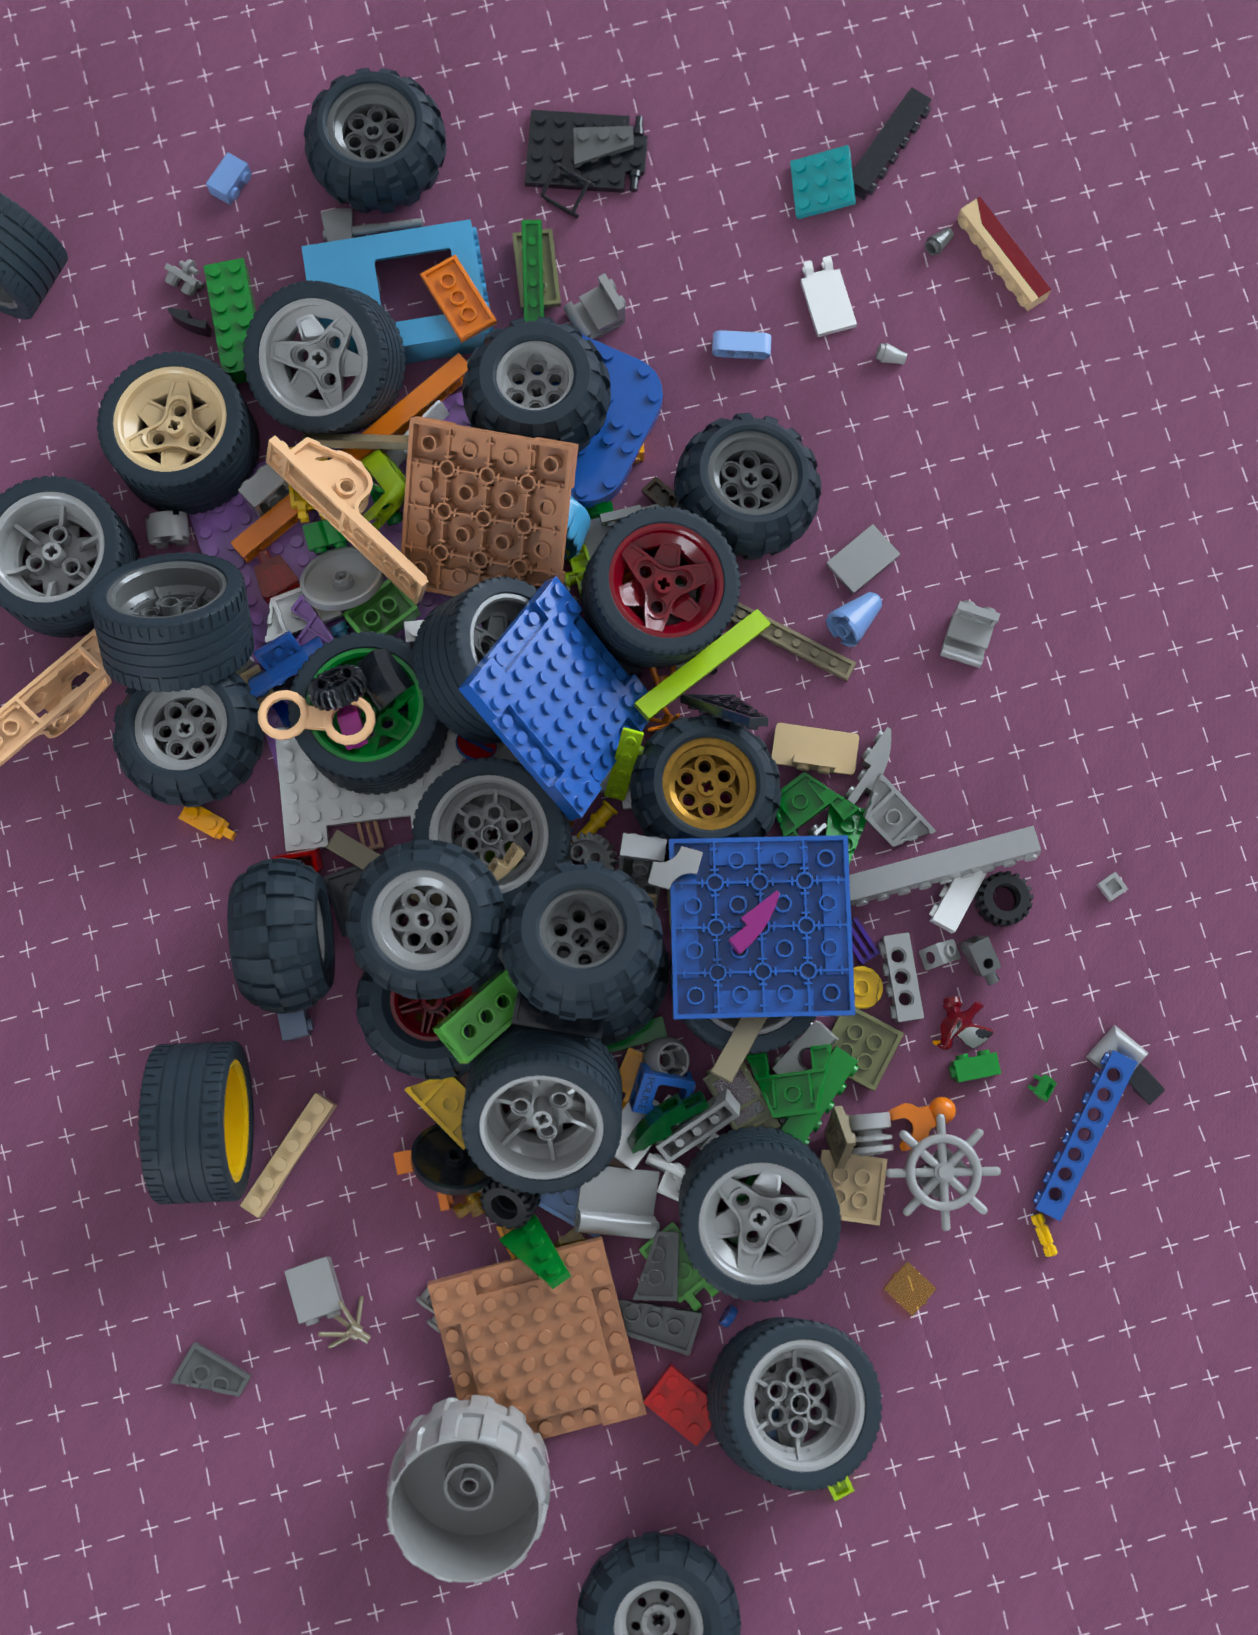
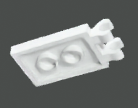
[800,256,857,337]
[614,1089,672,1171]

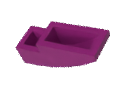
[728,891,780,955]

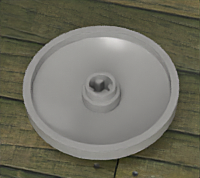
[300,546,384,611]

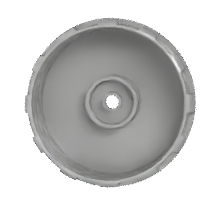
[386,1395,550,1583]

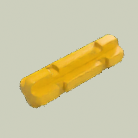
[1031,1213,1057,1257]

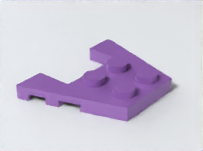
[255,595,335,676]

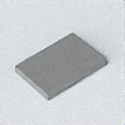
[826,524,900,594]

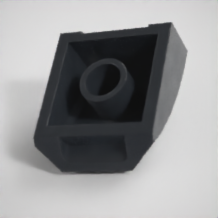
[357,648,415,713]

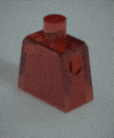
[254,550,300,604]

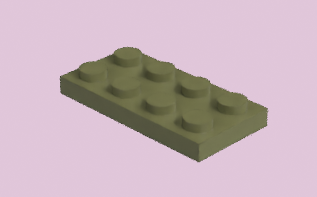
[512,229,561,311]

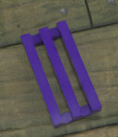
[851,917,880,965]

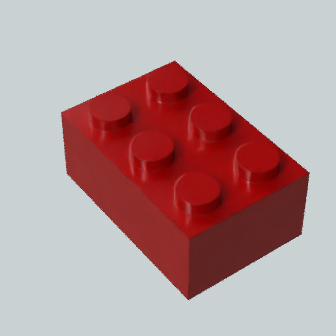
[643,1363,711,1447]

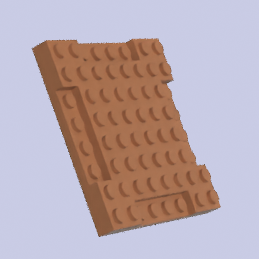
[401,416,579,597]
[427,1236,647,1439]

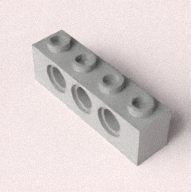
[878,932,924,1023]
[656,1088,740,1163]

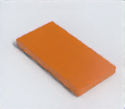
[420,255,497,343]

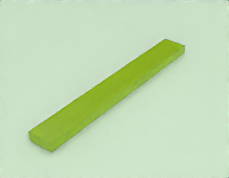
[634,609,771,721]

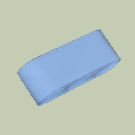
[712,330,771,359]

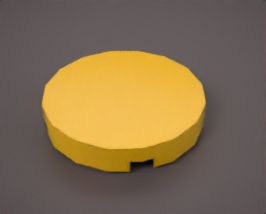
[853,966,883,1009]

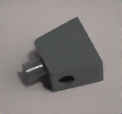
[958,934,1001,986]

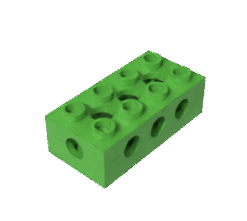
[432,970,518,1064]

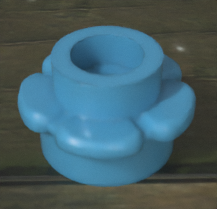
[330,621,350,638]

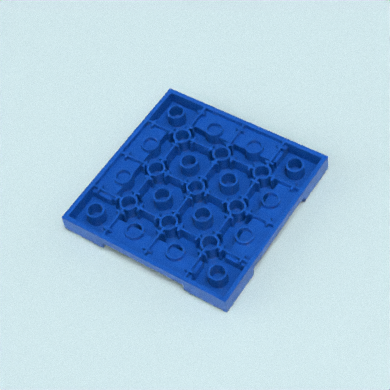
[458,576,649,821]
[668,835,855,1020]

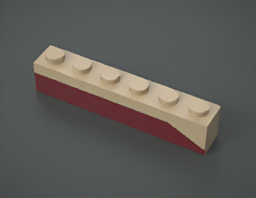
[957,197,1052,311]

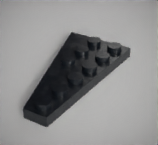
[680,694,769,730]

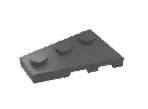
[170,1342,253,1397]

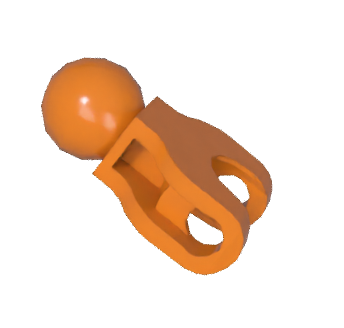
[887,1096,956,1151]

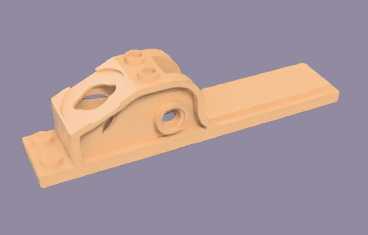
[266,436,428,605]
[0,629,112,767]

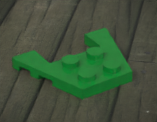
[777,772,859,837]
[746,1044,832,1119]

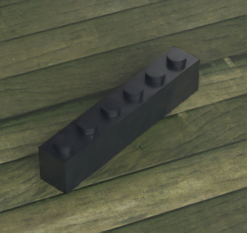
[852,87,932,201]

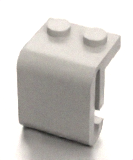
[564,273,627,340]
[940,600,1000,669]

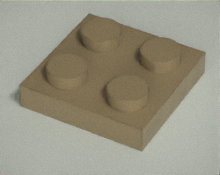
[824,1106,856,1169]

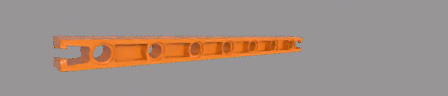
[230,353,468,564]

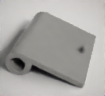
[574,1166,660,1239]

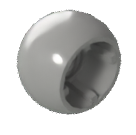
[642,1036,690,1076]

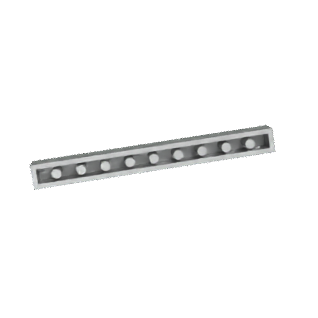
[849,826,1041,907]

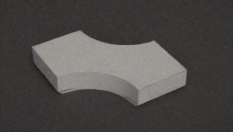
[648,846,703,890]

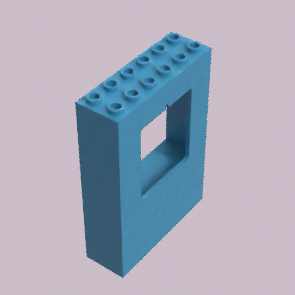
[301,219,493,376]

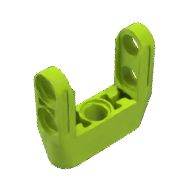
[361,449,406,530]

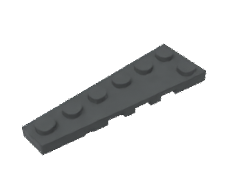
[618,1299,702,1356]

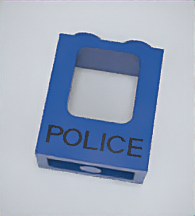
[629,1063,696,1114]

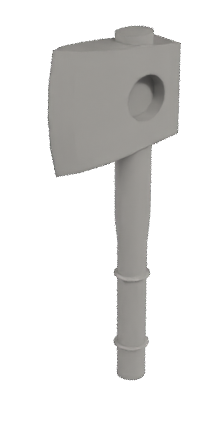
[321,208,423,242]

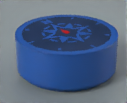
[719,1304,738,1328]

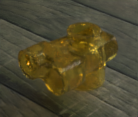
[452,1192,485,1219]

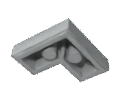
[1086,1025,1149,1070]

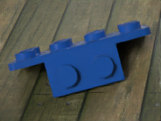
[248,630,323,698]

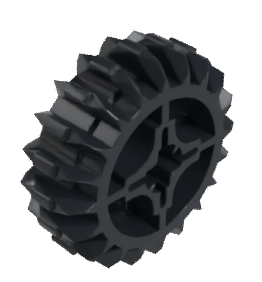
[307,664,367,711]

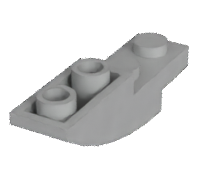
[845,727,891,804]

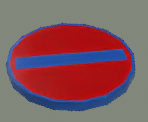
[455,734,498,760]

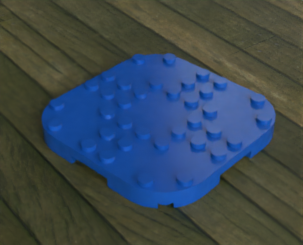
[470,335,663,508]

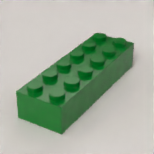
[204,258,256,384]

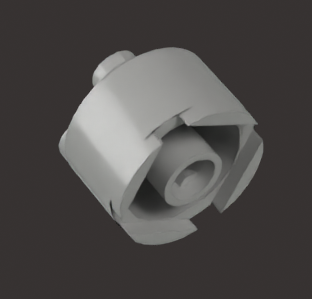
[145,511,190,549]

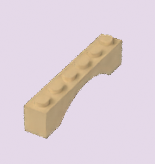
[240,1093,338,1218]

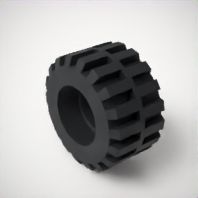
[975,871,1033,927]
[480,1180,541,1229]

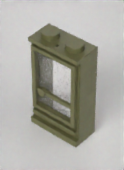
[703,1060,782,1131]

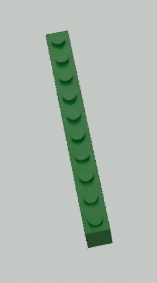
[725,1046,859,1246]

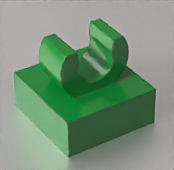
[1028,1074,1057,1103]

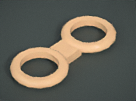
[258,690,375,745]

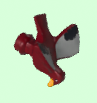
[933,997,993,1050]

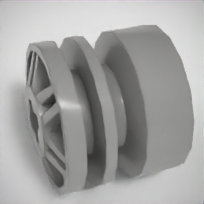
[848,1112,894,1156]

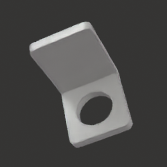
[919,939,961,971]

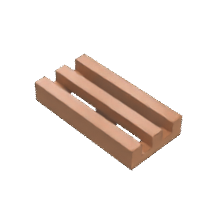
[356,820,385,851]

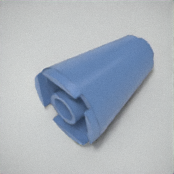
[826,592,882,647]

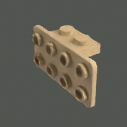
[771,723,859,775]

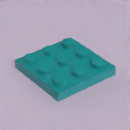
[790,145,856,219]

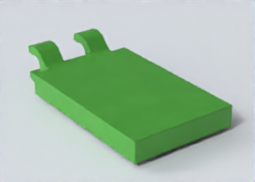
[639,1222,719,1311]

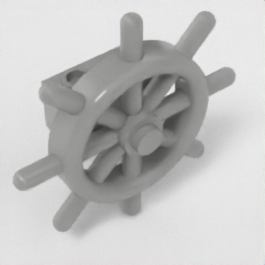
[885,1114,1001,1231]

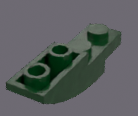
[627,1090,710,1154]

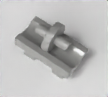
[164,259,205,297]

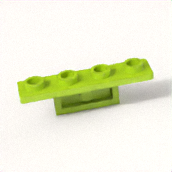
[604,727,644,801]

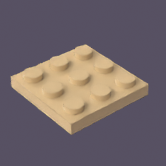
[820,1149,887,1226]

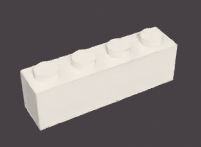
[929,871,987,934]

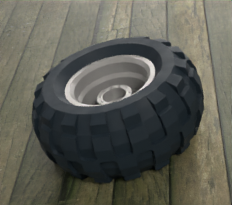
[576,1531,741,1635]

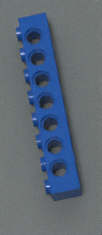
[1032,1049,1138,1221]

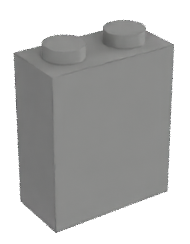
[284,1256,345,1326]

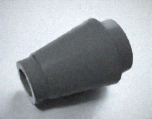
[925,227,954,256]

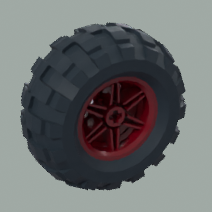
[356,923,506,1080]

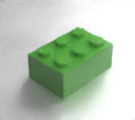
[342,579,421,636]

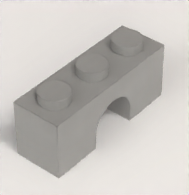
[772,1021,839,1074]

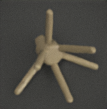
[318,1296,371,1349]

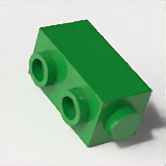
[948,1049,1001,1083]

